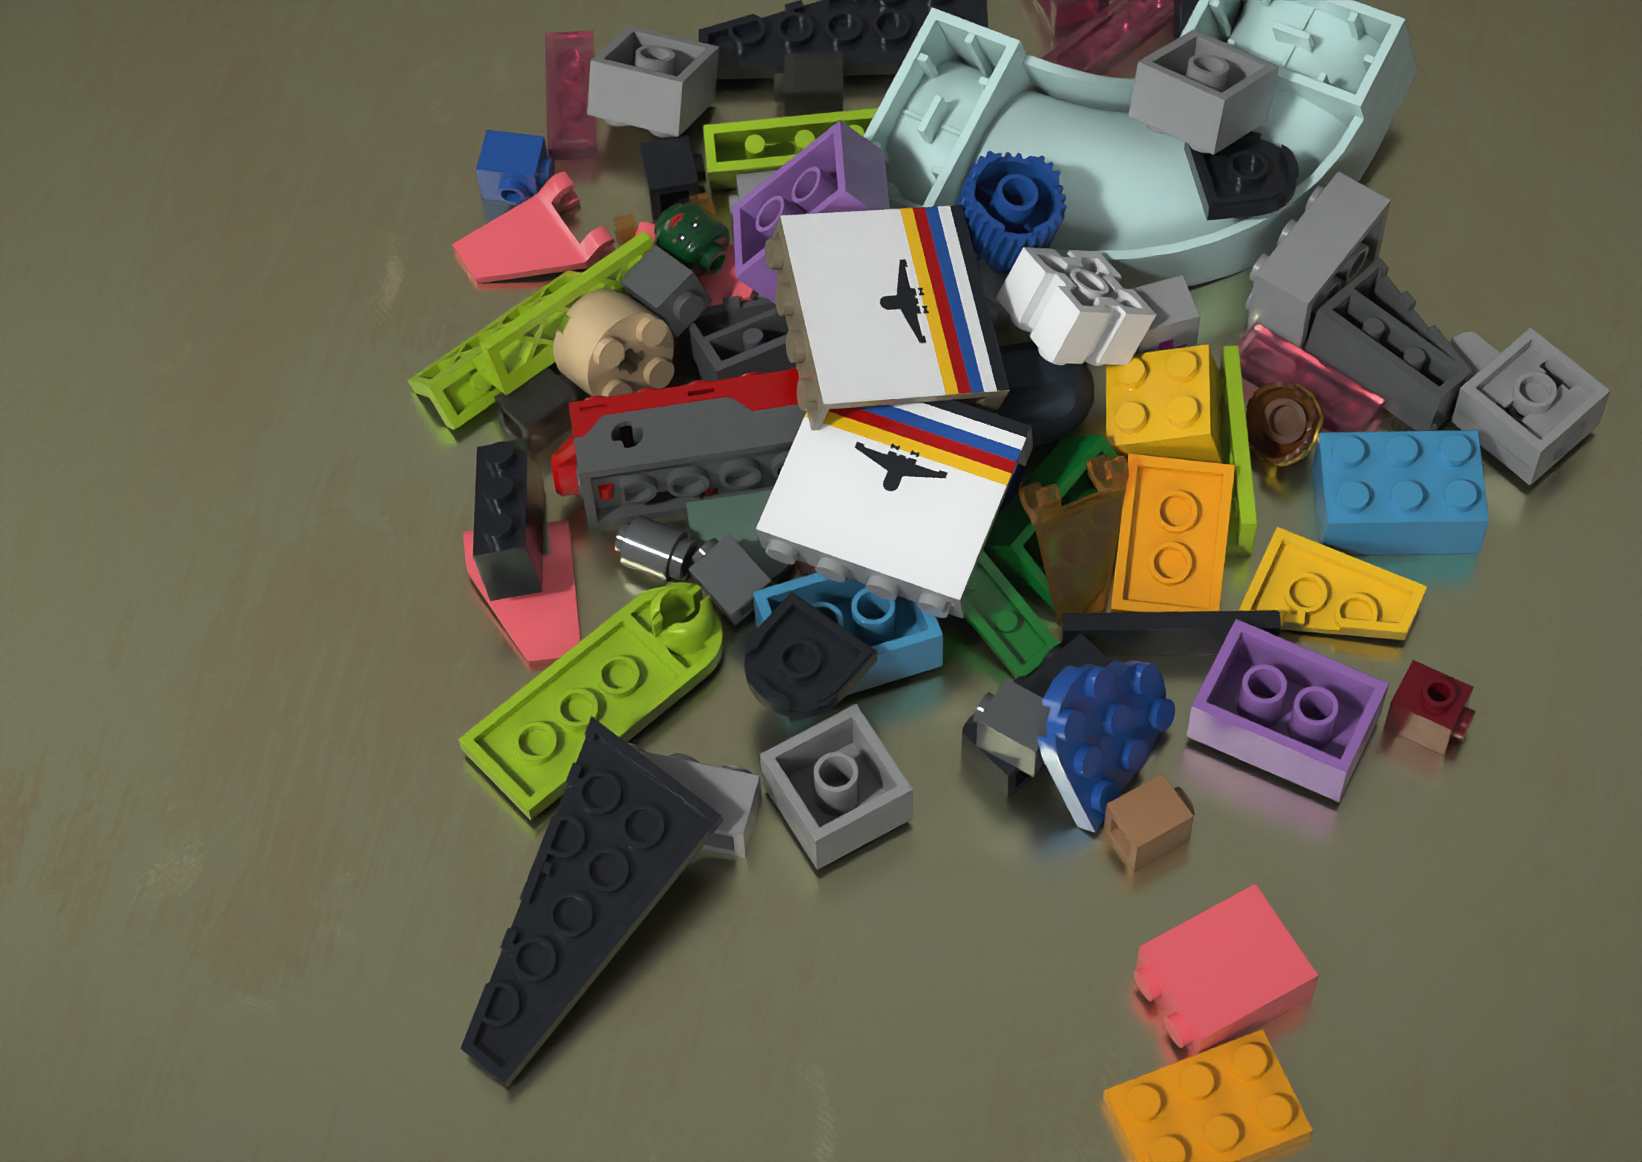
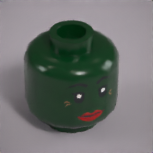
[654,202,730,278]

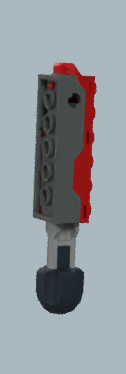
[550,341,1094,529]

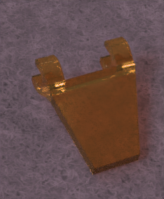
[1019,454,1129,626]

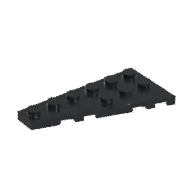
[699,0,988,79]
[460,716,724,1087]

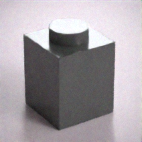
[620,245,713,337]
[688,534,773,626]
[973,678,1050,777]

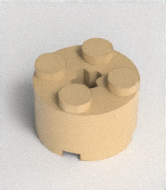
[553,288,675,397]

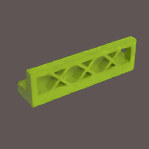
[473,231,655,396]
[407,270,581,430]
[1218,345,1257,557]

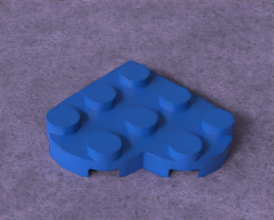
[1037,659,1175,832]

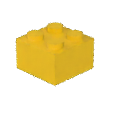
[1106,344,1223,466]

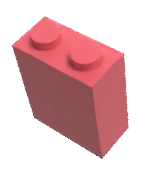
[1134,884,1319,1056]

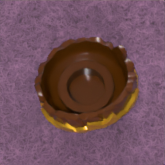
[1246,382,1324,466]

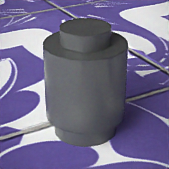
[615,515,698,582]

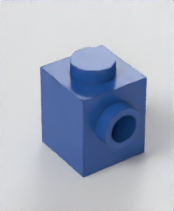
[476,130,555,205]

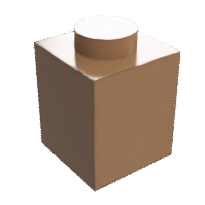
[1104,773,1195,871]

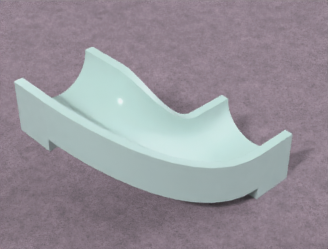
[863,0,1418,289]

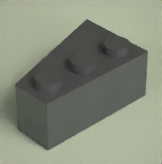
[1305,258,1472,431]
[680,296,796,381]

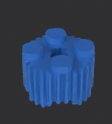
[955,150,1067,274]

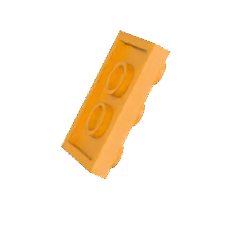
[1111,454,1235,613]
[1103,1029,1313,1162]

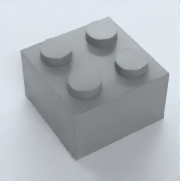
[587,26,719,137]
[1128,29,1279,155]
[760,704,913,870]

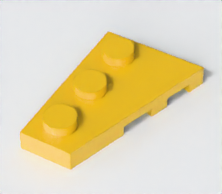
[1238,527,1427,640]

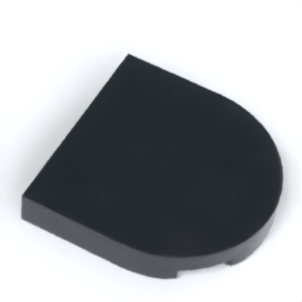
[1184,131,1299,221]
[744,592,877,717]

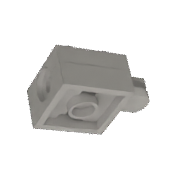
[1449,327,1611,485]

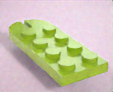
[458,582,724,820]

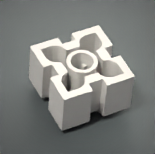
[996,247,1156,366]

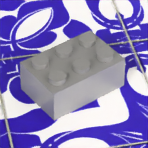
[1245,171,1391,362]

